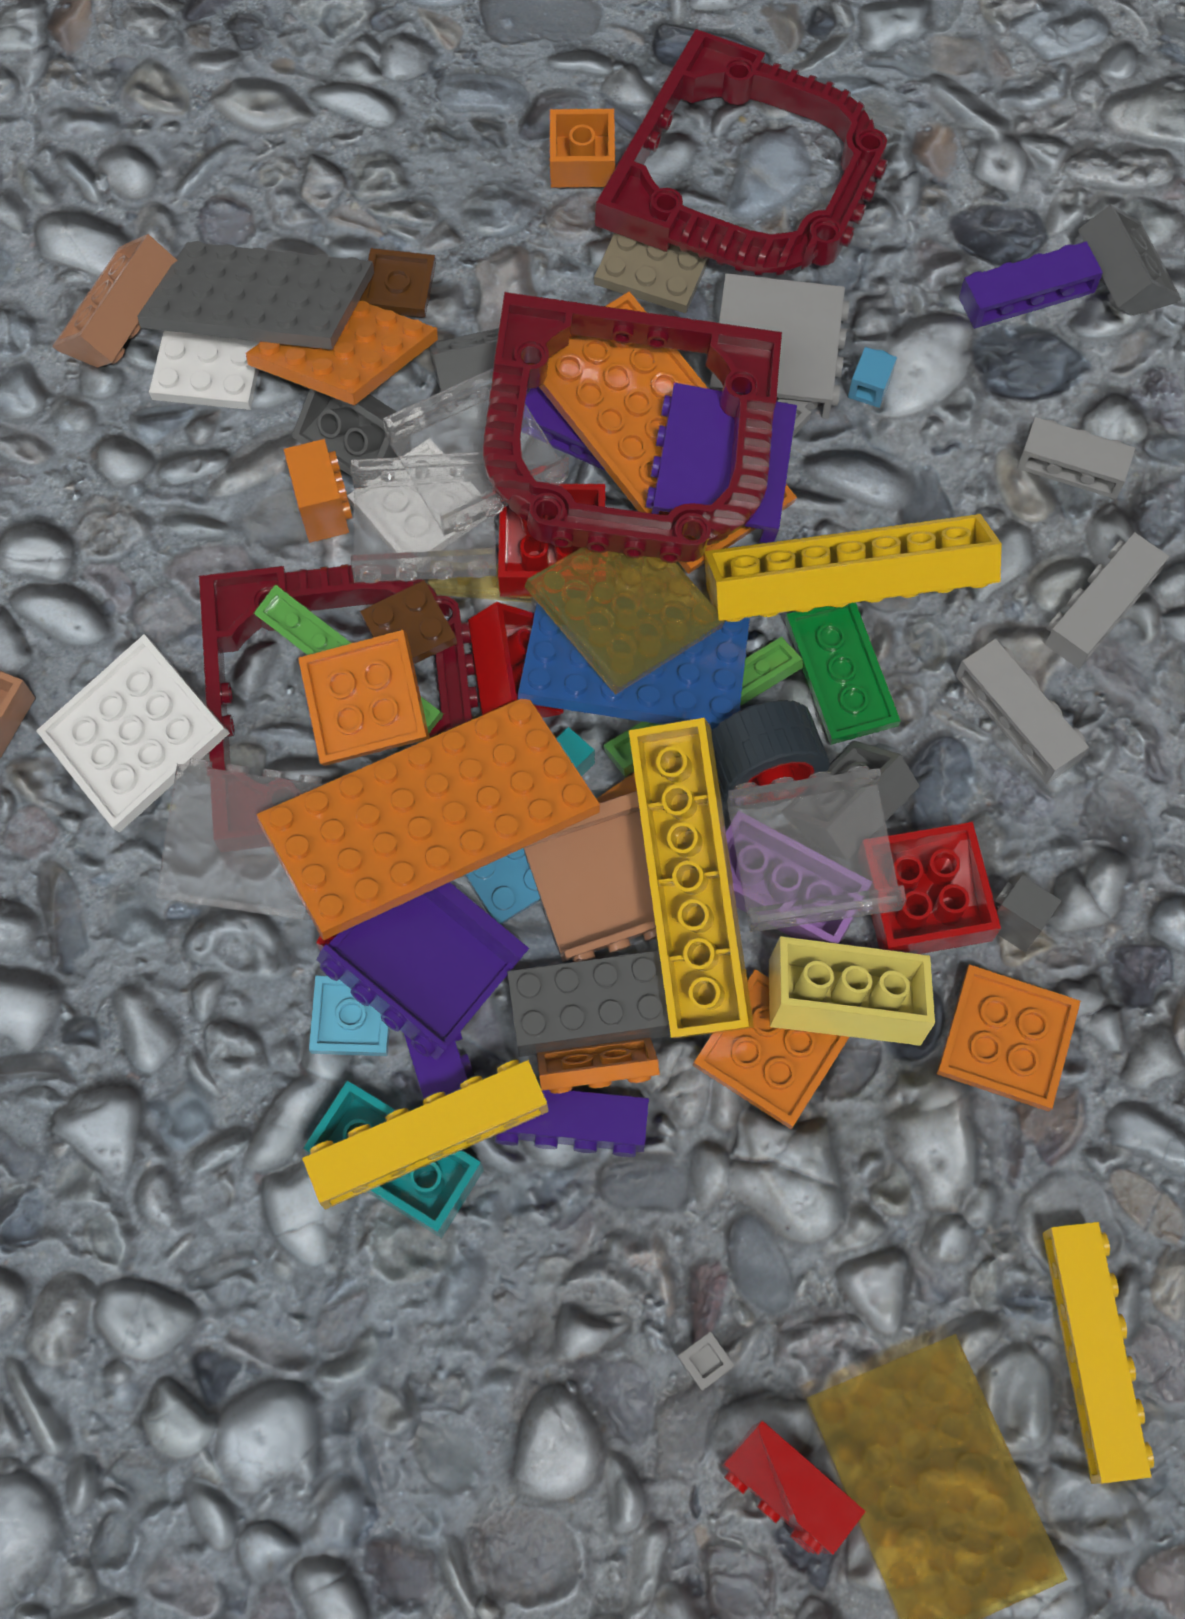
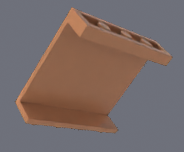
[523,791,657,962]

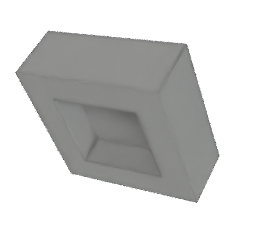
[677,1331,735,1392]

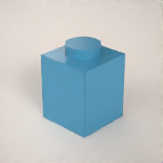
[848,347,897,408]

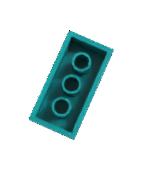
[303,1081,484,1239]

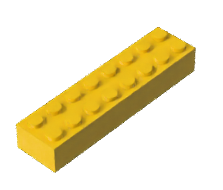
[704,514,1002,622]
[629,718,754,1038]

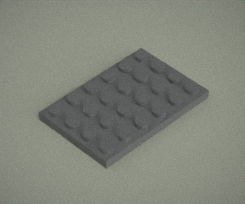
[137,241,374,350]

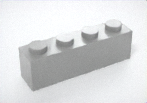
[1045,532,1170,669]
[956,638,1089,784]

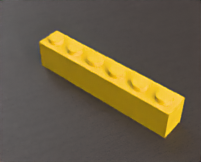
[302,1060,549,1210]
[1042,1222,1154,1484]

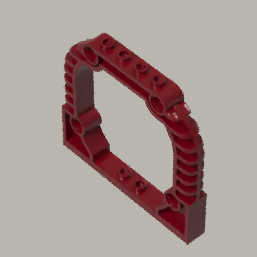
[595,29,888,276]
[483,292,782,563]
[199,562,478,853]

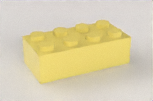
[769,936,935,1046]

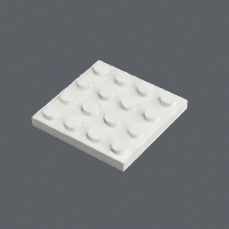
[36,634,230,833]

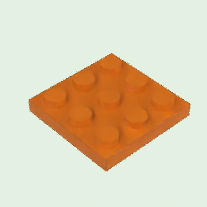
[298,630,430,766]
[936,964,1081,1112]
[693,969,850,1130]

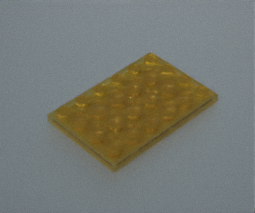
[805,1334,1068,1619]

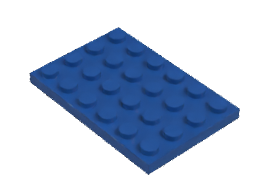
[518,589,750,732]

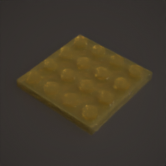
[525,548,726,695]

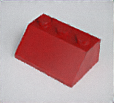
[468,601,564,718]

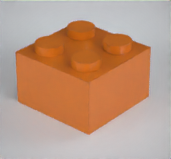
[550,109,615,188]
[284,439,353,543]

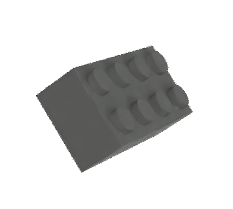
[508,951,671,1057]

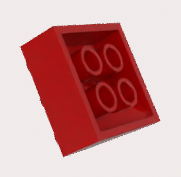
[498,484,605,597]
[857,822,1001,954]
[722,1420,866,1555]

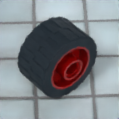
[711,700,830,810]

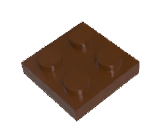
[360,248,436,317]
[360,580,457,664]

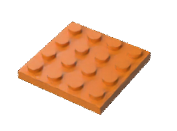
[246,300,438,406]

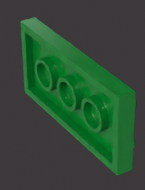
[785,602,901,745]

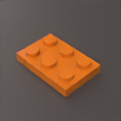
[537,1037,660,1094]

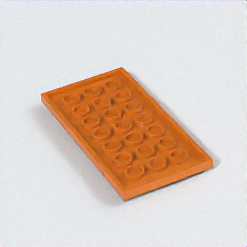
[526,291,797,574]
[256,699,600,940]

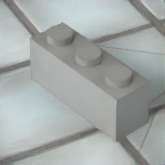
[1017,417,1135,499]

